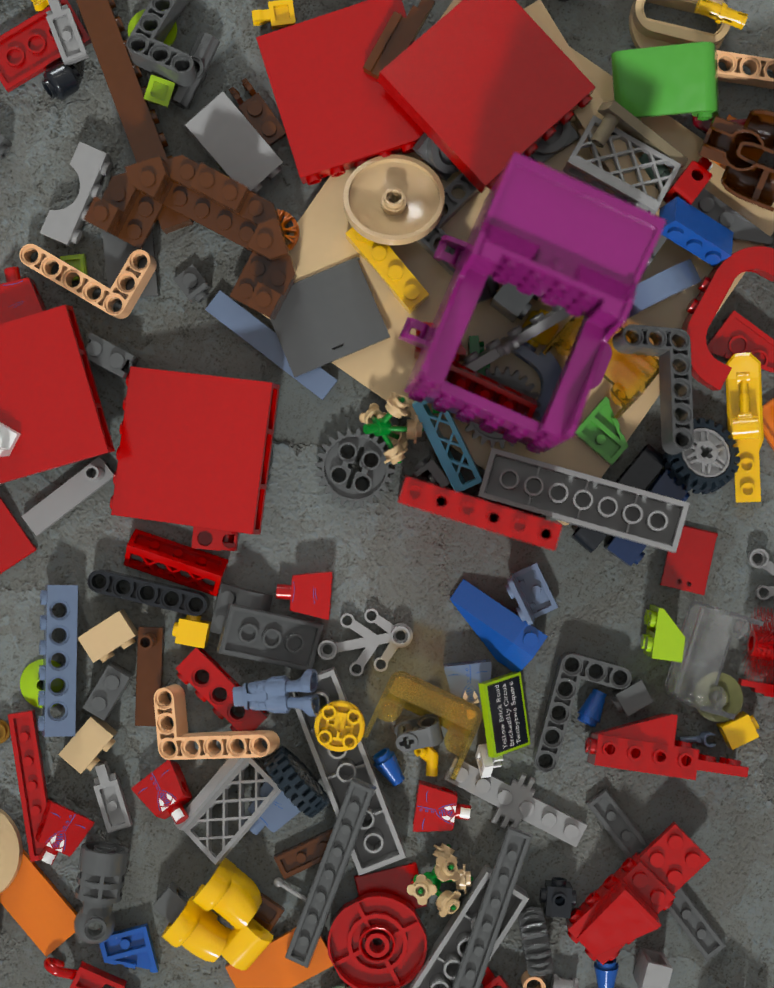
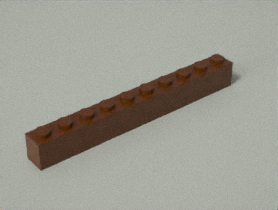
[76,0,193,234]

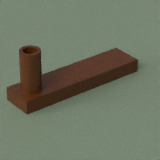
[135,626,164,726]

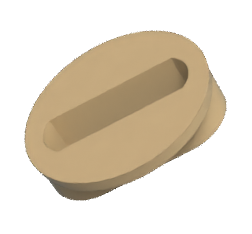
[629,0,731,50]

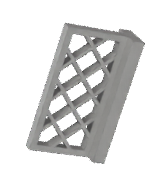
[563,115,682,215]
[174,758,281,866]

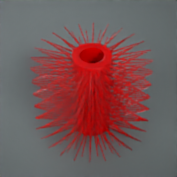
[742,608,774,685]

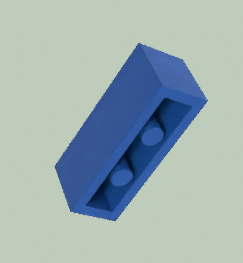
[659,196,734,267]

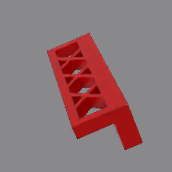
[124,529,229,596]

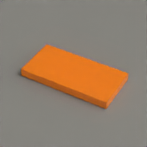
[0,849,77,957]
[225,927,334,988]

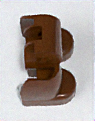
[698,109,774,212]

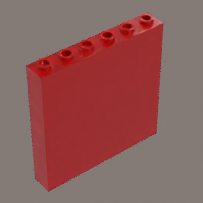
[256,0,424,185]
[378,0,596,194]
[0,305,115,484]
[110,366,280,535]
[398,476,562,551]

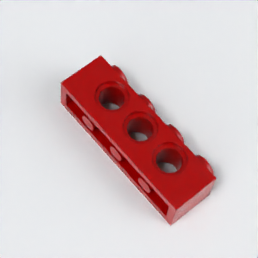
[444,361,538,419]
[175,647,269,731]

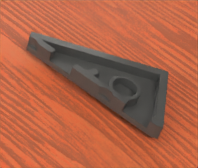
[691,188,774,245]

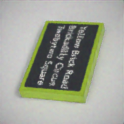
[478,671,531,758]

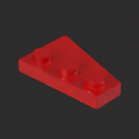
[707,310,774,373]

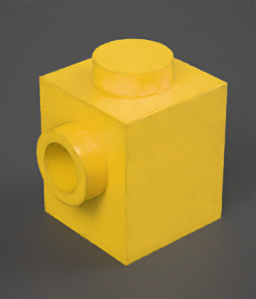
[172,614,211,649]
[716,711,759,750]

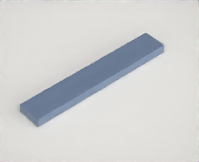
[205,290,338,400]

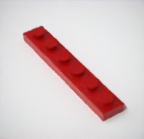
[8,710,48,862]

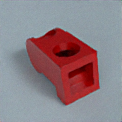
[191,526,239,551]

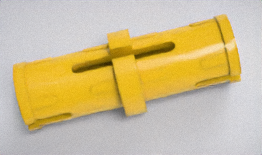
[694,0,748,30]

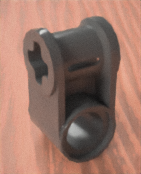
[394,713,444,752]

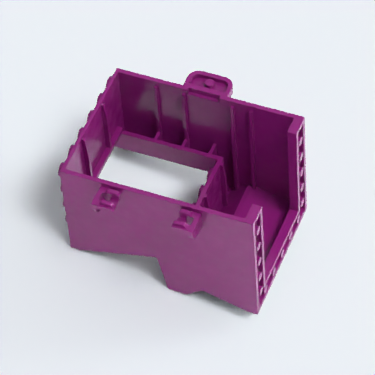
[398,152,666,454]

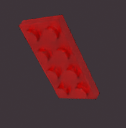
[0,0,92,93]

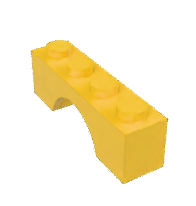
[345,227,429,314]

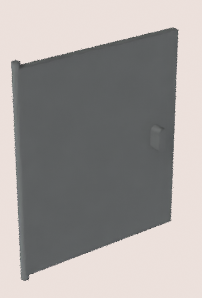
[270,256,390,377]

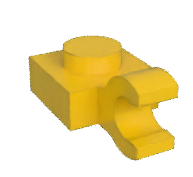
[252,0,296,29]

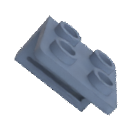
[505,562,559,625]

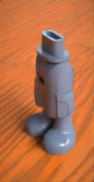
[233,669,320,717]

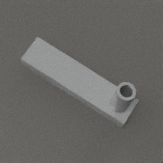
[21,456,114,536]

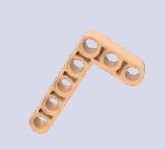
[716,50,774,89]
[19,244,157,319]
[154,684,280,760]

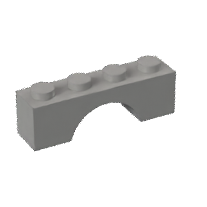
[40,142,112,249]

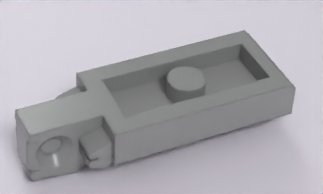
[46,0,89,65]
[93,761,133,833]

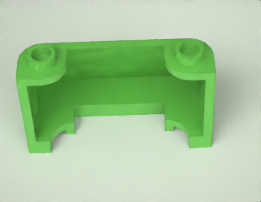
[611,42,719,121]

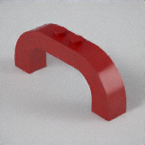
[681,246,774,391]

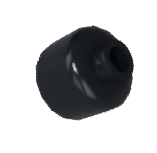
[42,62,81,100]

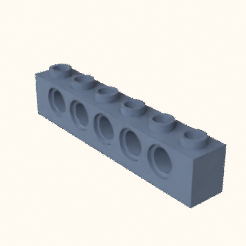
[38,585,78,737]

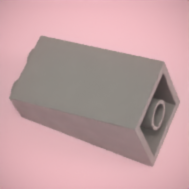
[182,91,283,193]

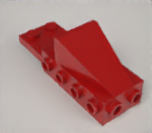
[585,713,749,780]
[566,822,711,965]

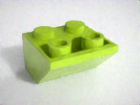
[640,604,686,663]

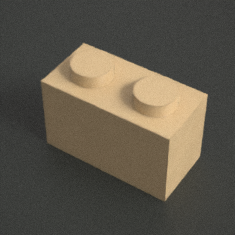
[77,609,138,663]
[58,715,118,774]

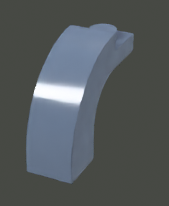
[627,259,701,319]
[511,342,562,422]

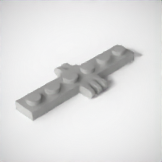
[461,305,571,371]
[444,756,588,847]

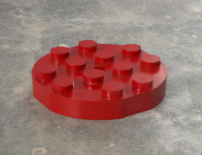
[327,892,427,988]

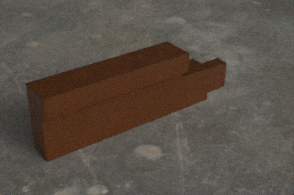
[363,0,435,79]

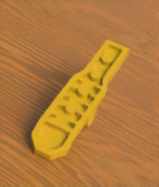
[726,353,764,503]

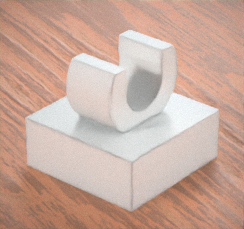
[475,744,504,778]

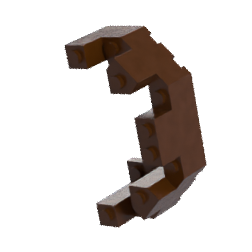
[84,155,297,320]

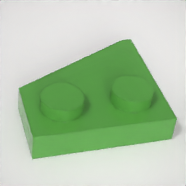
[575,396,628,466]

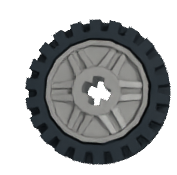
[662,418,740,494]

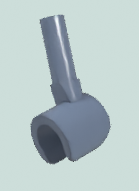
[679,731,716,748]

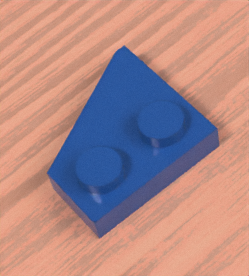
[99,923,159,973]

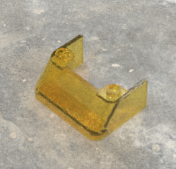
[542,315,660,420]
[362,671,483,781]

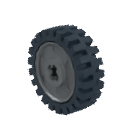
[264,746,330,818]

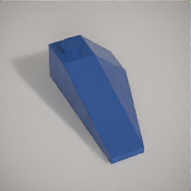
[450,579,548,672]

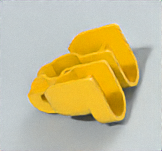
[161,858,273,970]

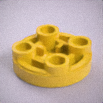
[314,700,365,752]

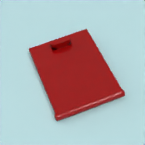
[0,497,37,574]
[660,525,718,595]
[354,862,427,909]

